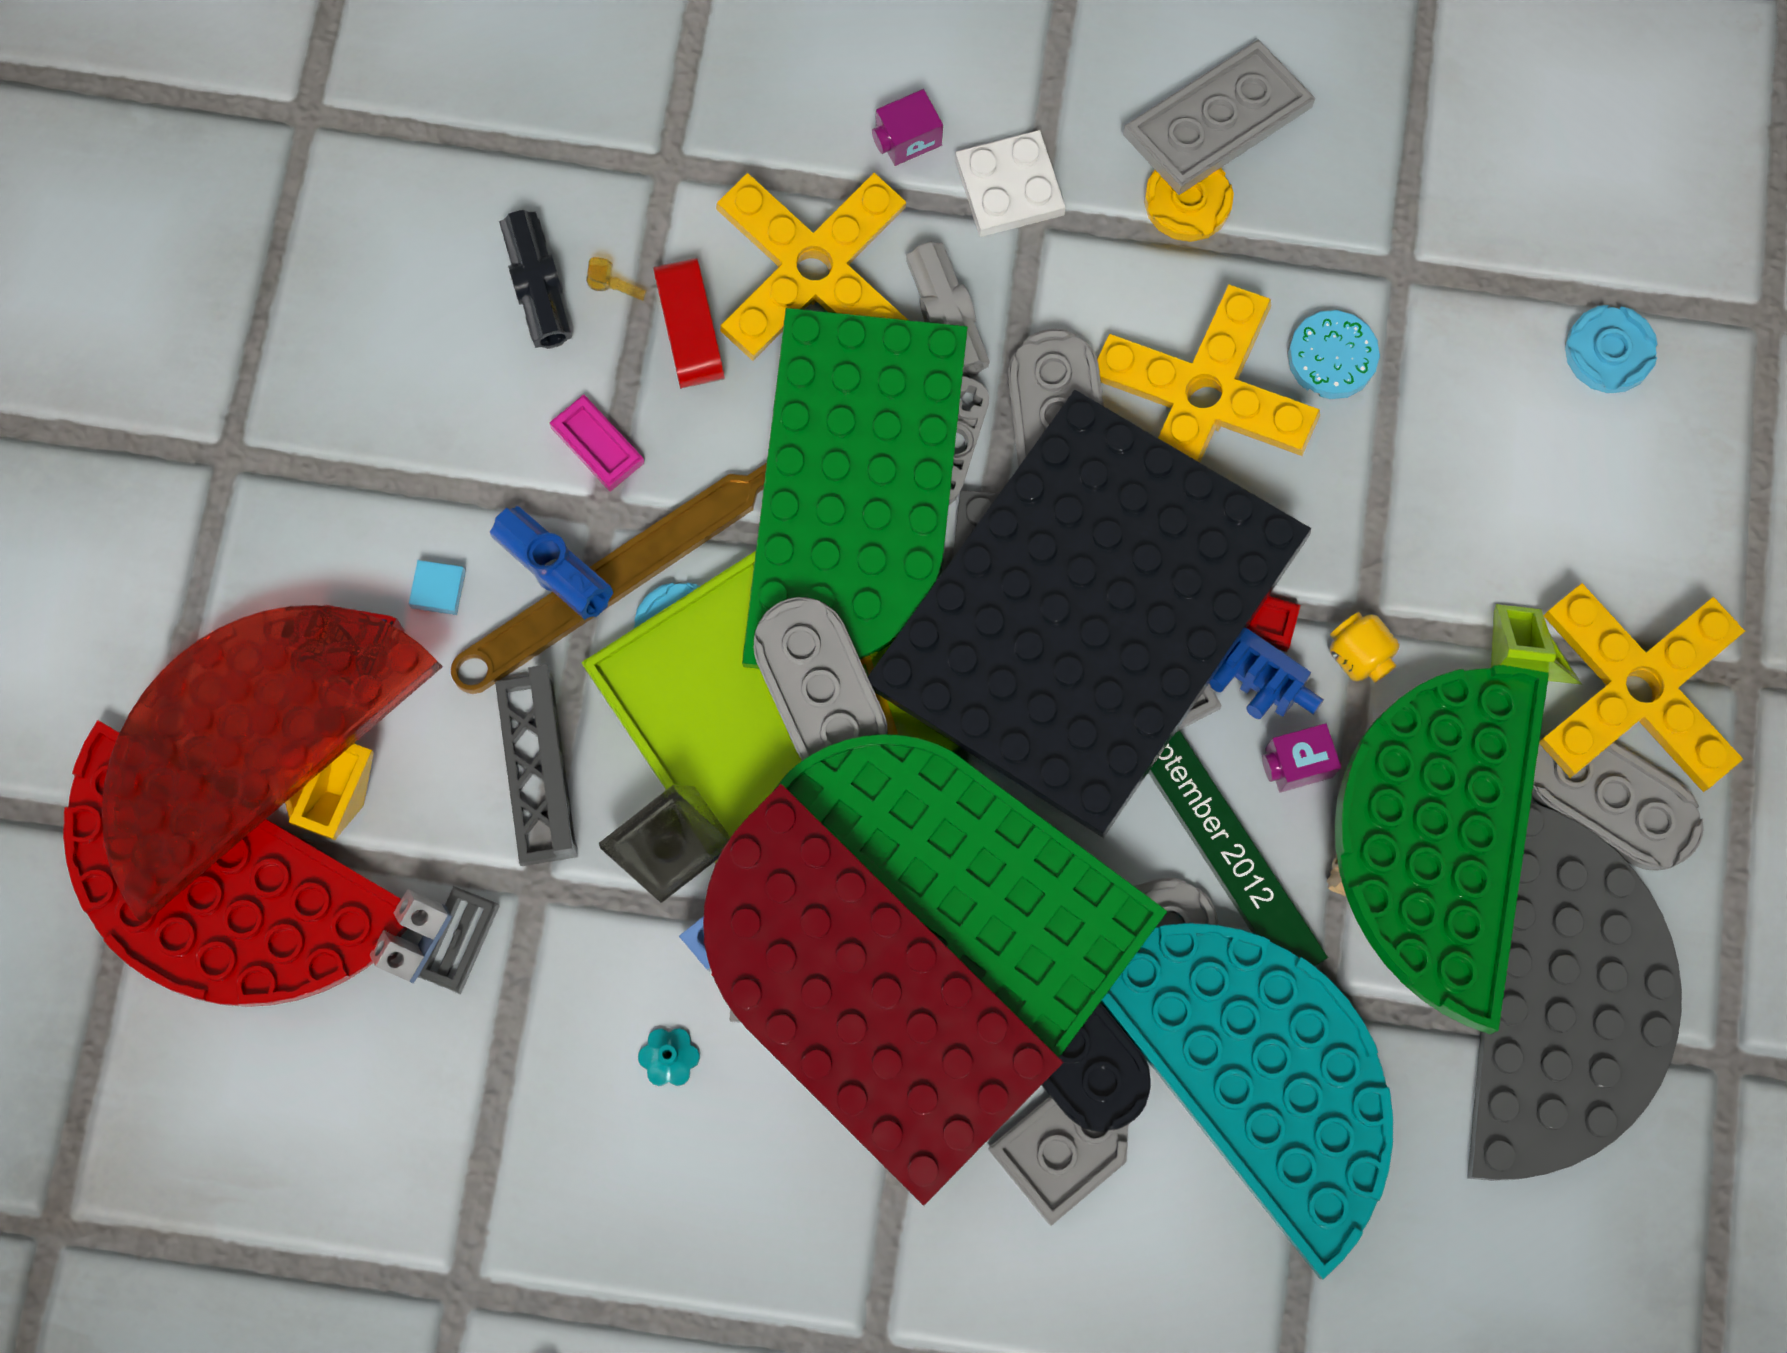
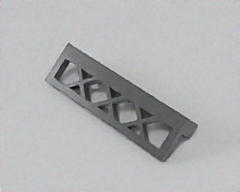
[495,664,578,866]

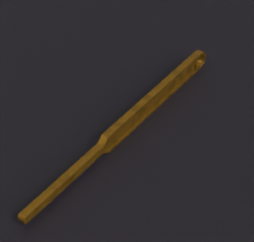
[451,463,767,694]

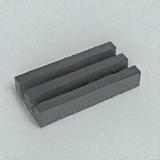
[418,886,500,995]

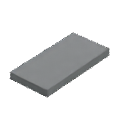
[1123,39,1315,195]

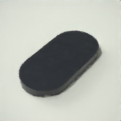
[1041,1003,1151,1132]

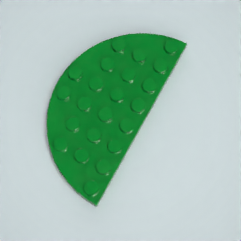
[1335,665,1549,1035]

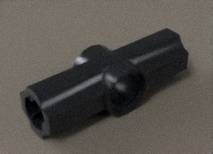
[499,210,572,349]

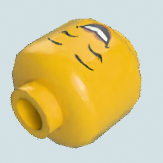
[1329,612,1400,683]

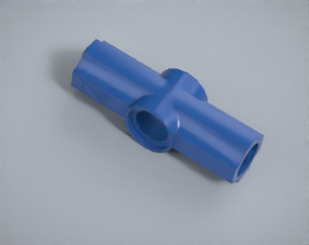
[489,506,613,620]

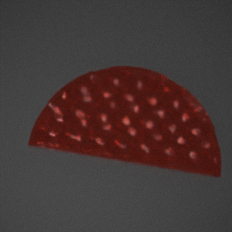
[102,605,443,923]

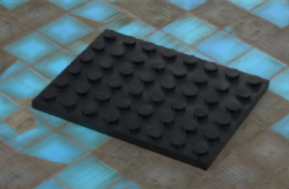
[868,389,1312,838]

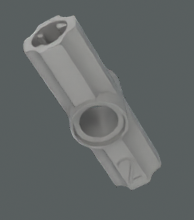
[906,242,990,378]

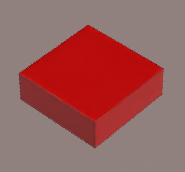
[1247,596,1301,652]

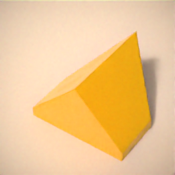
[277,734,374,840]

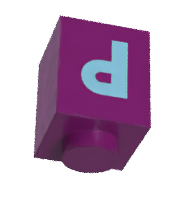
[872,89,943,166]
[1262,723,1342,793]

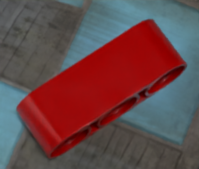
[653,258,725,389]

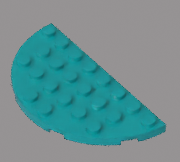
[1101,923,1393,1280]

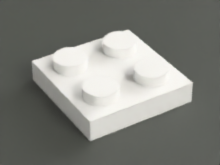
[955,130,1066,237]

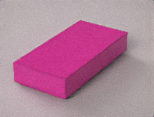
[549,394,644,492]

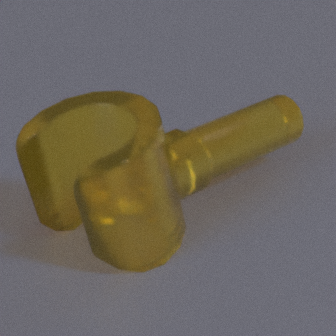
[586,257,647,301]

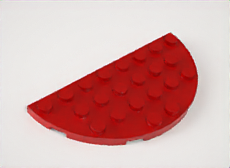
[63,720,420,1007]

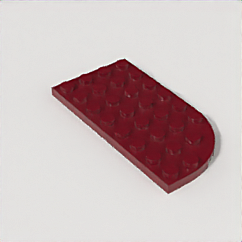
[703,784,1063,1206]

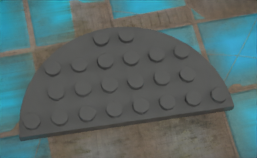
[1467,803,1682,1181]

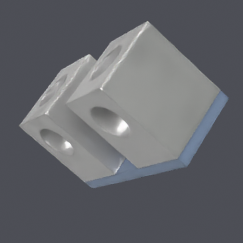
[370,889,452,984]

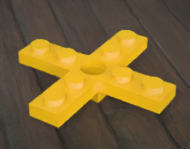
[716,173,908,361]
[1097,284,1320,463]
[1539,583,1746,792]

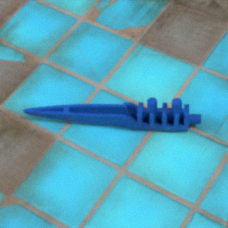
[1209,629,1324,719]

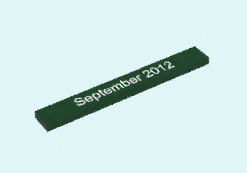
[1148,730,1328,967]

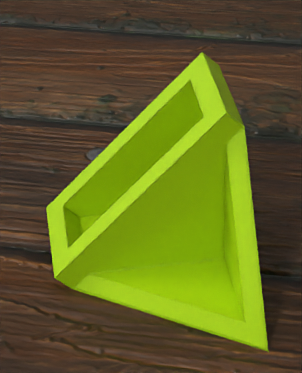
[1491,604,1582,685]

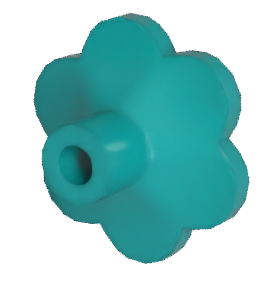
[638,1028,700,1086]

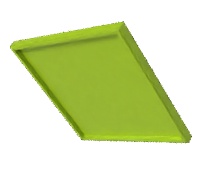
[581,551,961,864]

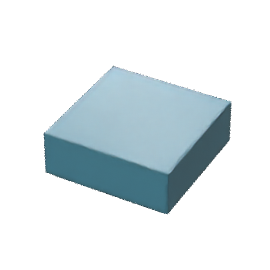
[409,560,466,615]

